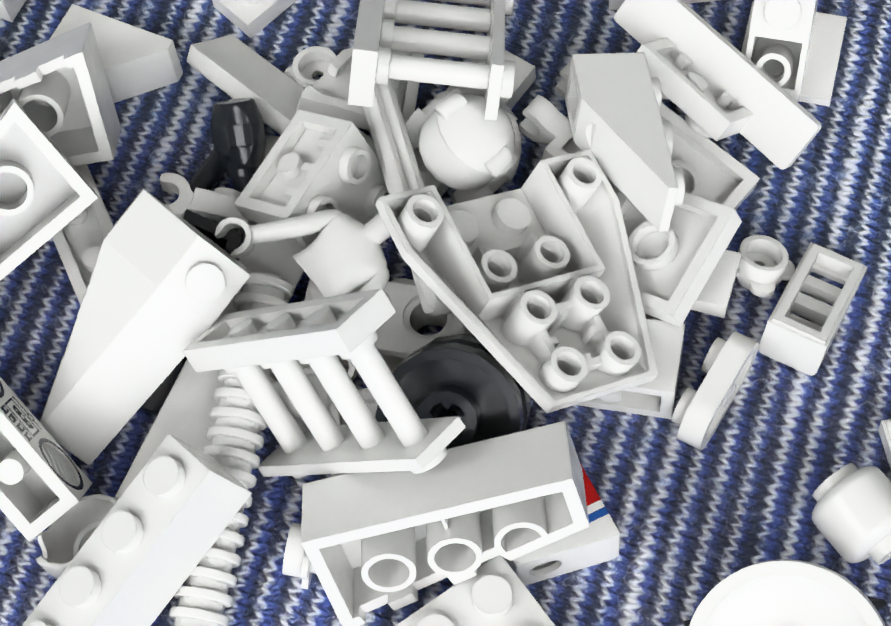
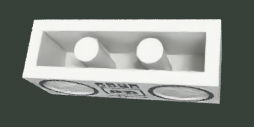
[0,377,92,542]

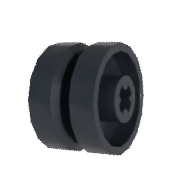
[375,334,531,449]

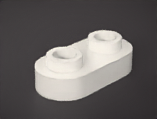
[672,331,759,450]

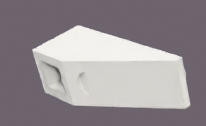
[565,52,685,232]

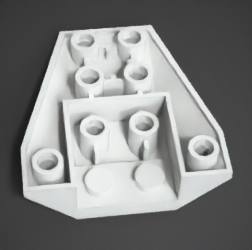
[375,149,658,413]

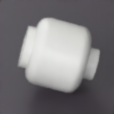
[812,463,891,565]

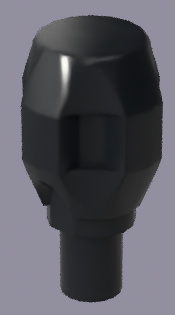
[211,98,266,193]

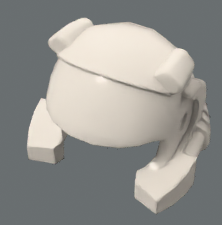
[405,88,522,204]

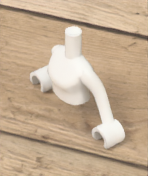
[215,209,391,381]

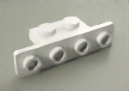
[614,0,821,170]

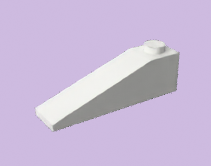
[40,188,251,466]

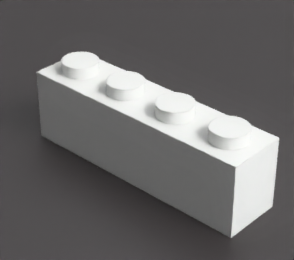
[22,434,252,626]

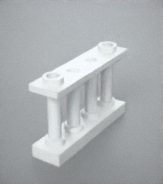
[348,0,516,121]
[182,288,466,479]

